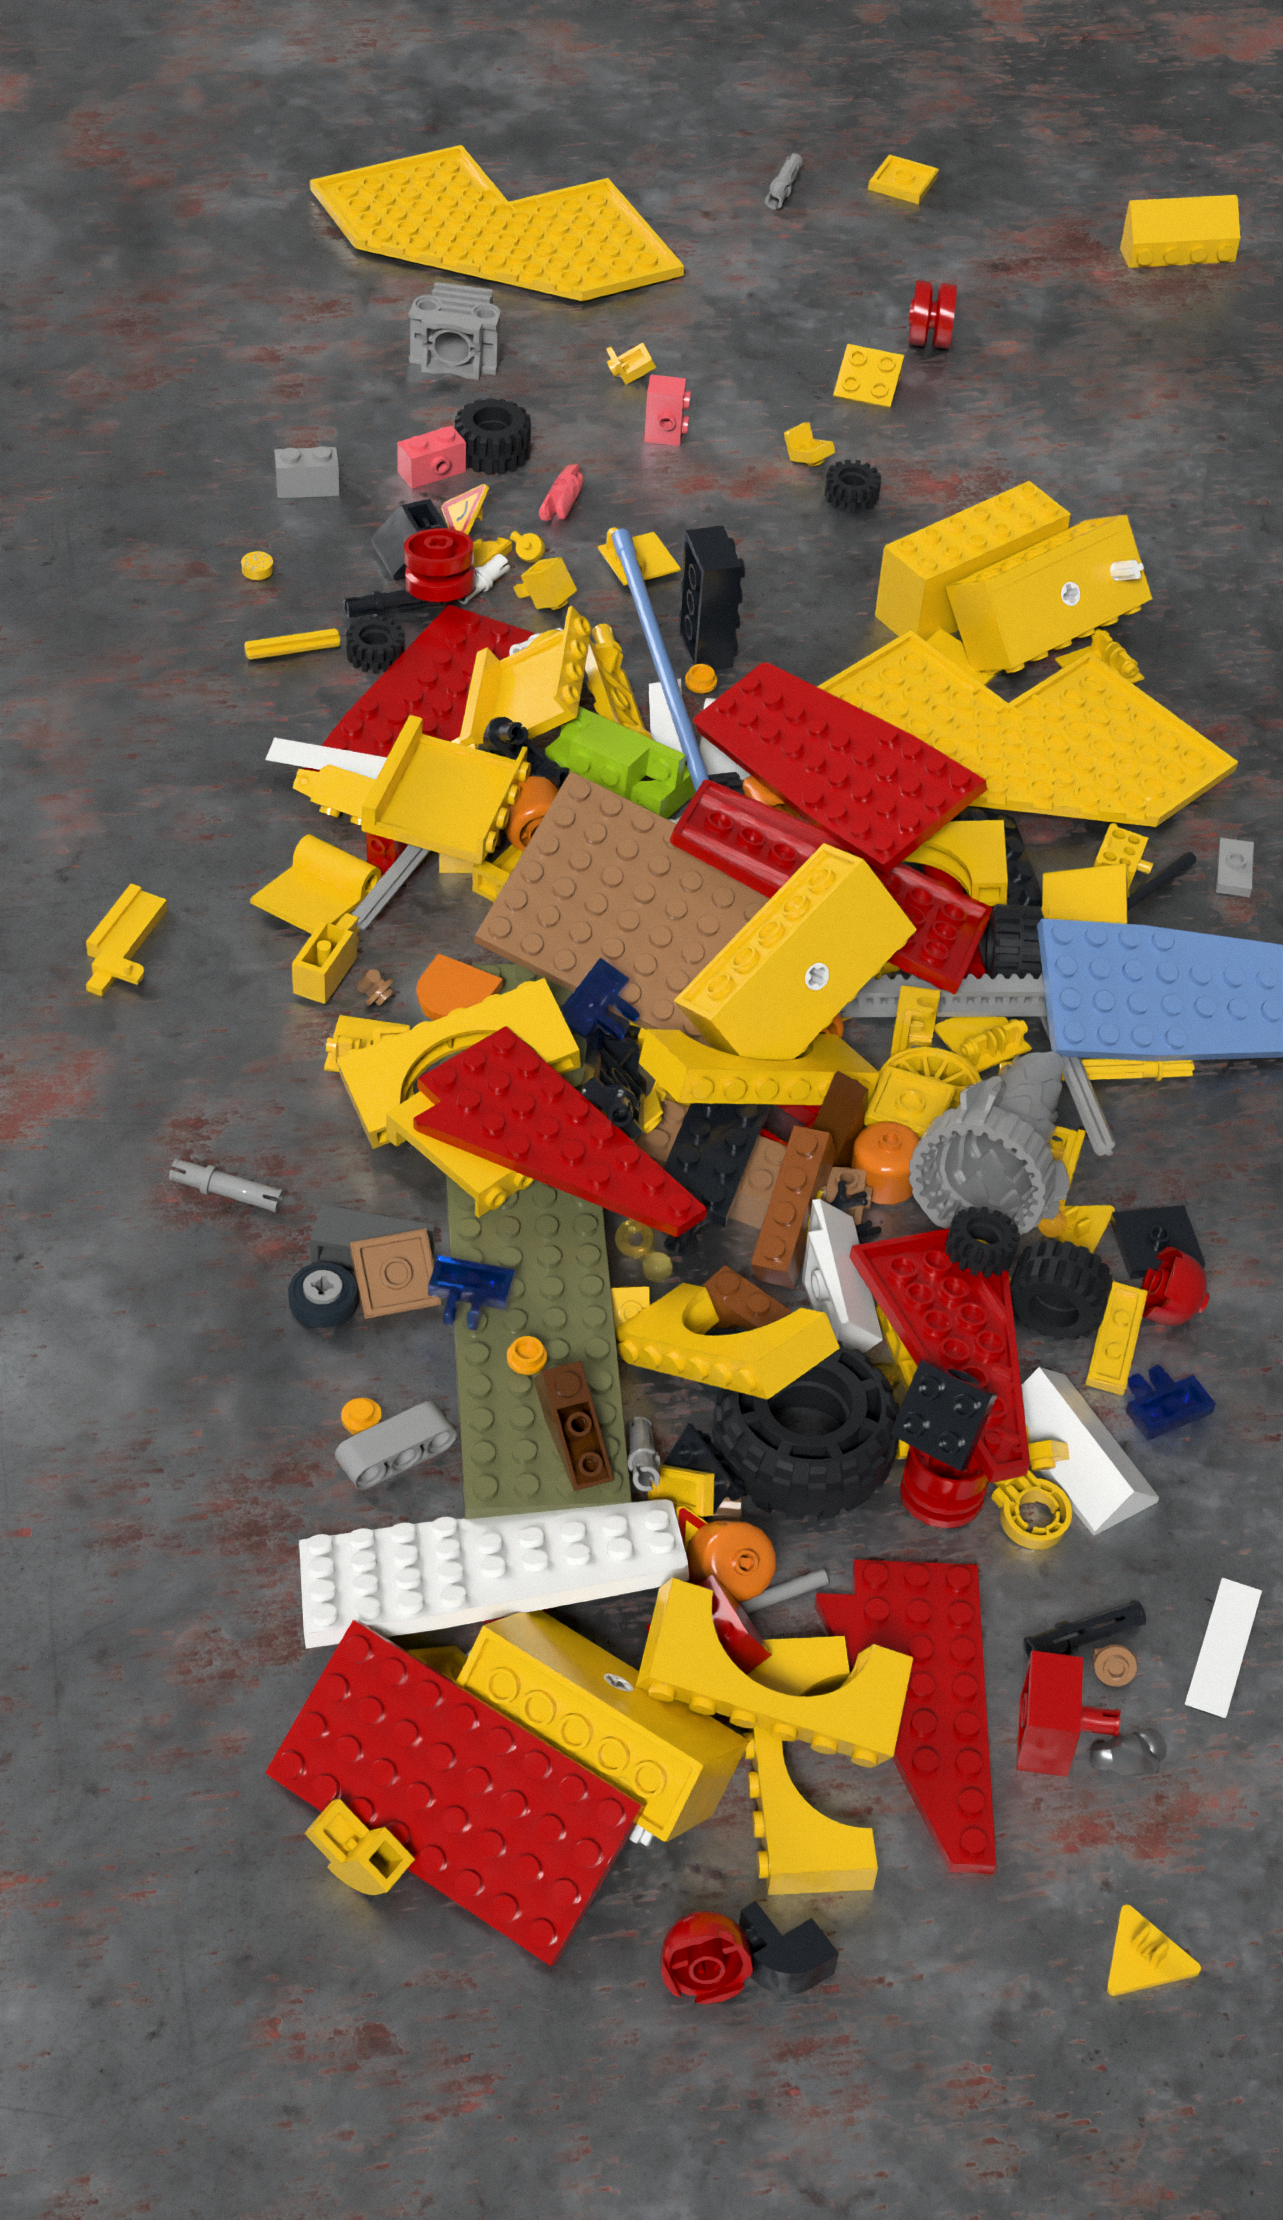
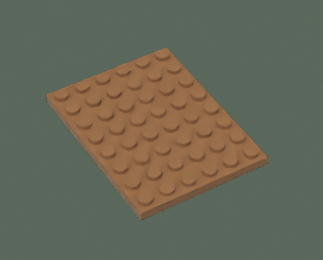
[473,771,770,1048]

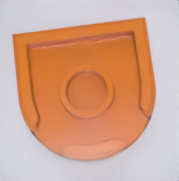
[416,953,503,1021]

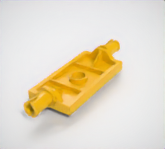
[585,623,653,740]

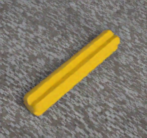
[244,628,341,660]

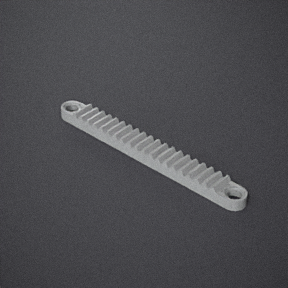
[839,974,1047,1017]

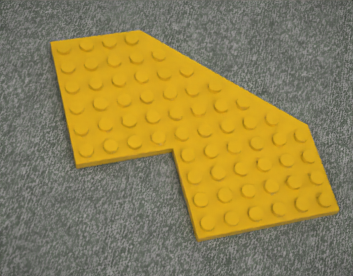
[310,145,684,301]
[817,630,1239,827]

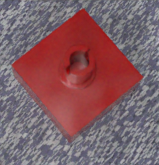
[1016,1651,1121,1777]

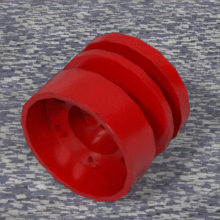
[899,1445,989,1528]

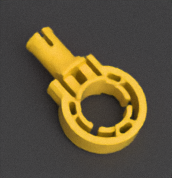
[991,1469,1072,1550]

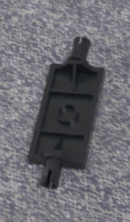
[952,806,1043,908]
[582,1028,647,1141]
[663,1103,770,1256]

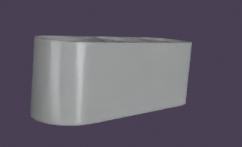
[335,1401,457,1490]

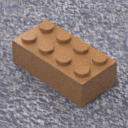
[636,1099,787,1230]

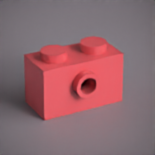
[644,375,691,446]
[397,426,466,489]

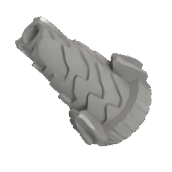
[909,1051,1069,1238]

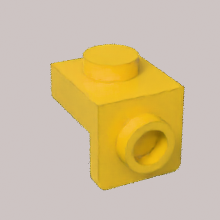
[606,343,657,385]
[784,422,835,466]
[1026,1426,1070,1471]

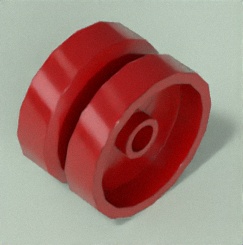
[908,280,957,350]
[404,528,475,602]

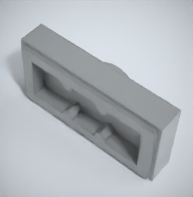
[1216,837,1254,898]

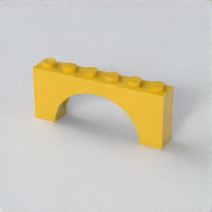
[902,820,1008,906]
[336,978,581,1149]
[638,1029,880,1106]
[615,1283,840,1400]
[636,1578,913,1768]
[743,1636,878,1895]

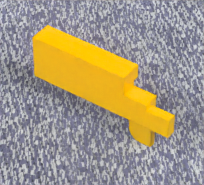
[86,883,168,996]

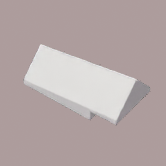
[802,1199,883,1353]
[1021,1367,1159,1536]

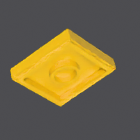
[868,155,939,204]
[863,1065,957,1139]

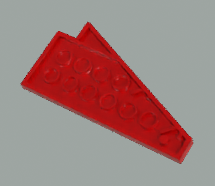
[413,1026,707,1237]
[849,1228,1030,1483]
[814,1559,996,1874]

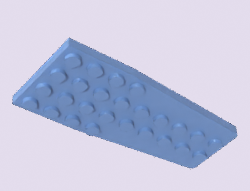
[1037,918,1283,1061]

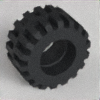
[455,398,531,474]
[985,904,1044,979]
[1010,1240,1113,1340]

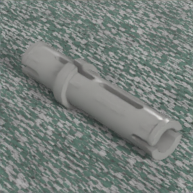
[765,153,803,210]
[169,1158,285,1213]
[627,1416,661,1491]

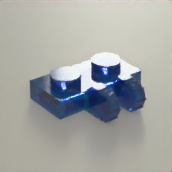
[560,957,640,1039]
[428,1255,515,1331]
[1126,1364,1216,1441]

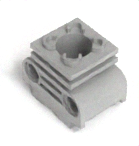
[409,282,500,380]

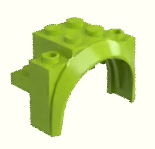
[545,706,696,819]

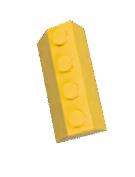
[1120,195,1240,268]

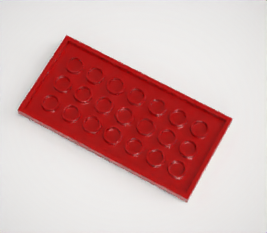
[265,1620,646,1966]

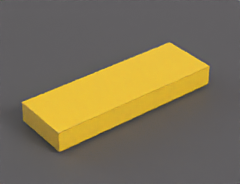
[1085,1281,1148,1396]

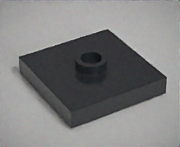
[1110,1205,1205,1279]

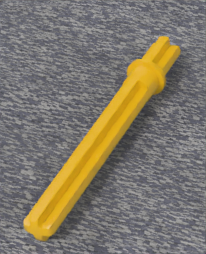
[998,1058,1194,1081]

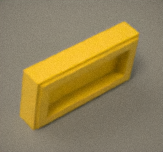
[647,1464,714,1517]

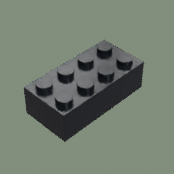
[678,525,745,670]

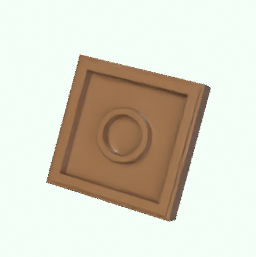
[349,1228,442,1320]

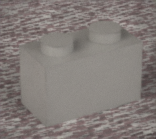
[274,446,339,499]

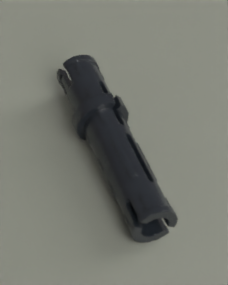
[343,590,441,618]
[1023,1599,1146,1659]

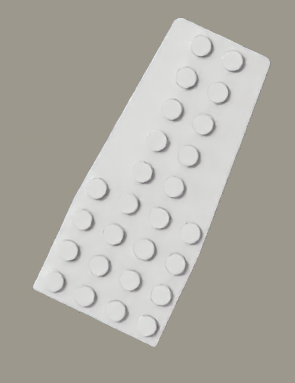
[299,1499,689,1649]

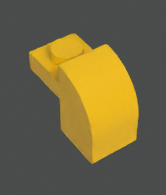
[304,1799,415,1895]

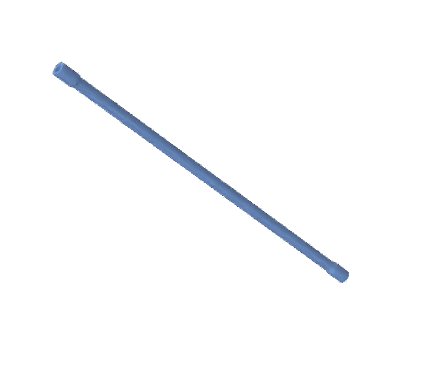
[612,528,709,792]

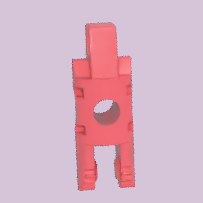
[539,464,584,521]

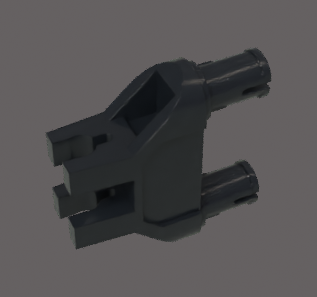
[476,717,570,789]

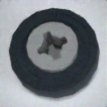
[288,1262,358,1328]

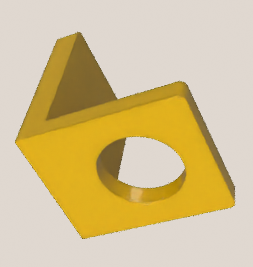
[610,1285,650,1341]

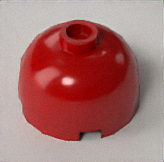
[1140,1247,1209,1326]
[660,1910,753,2004]

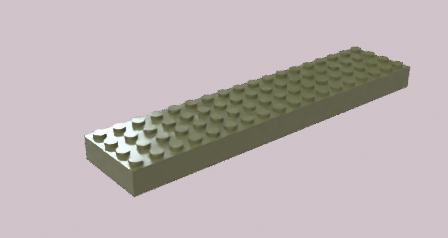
[438,964,632,1520]

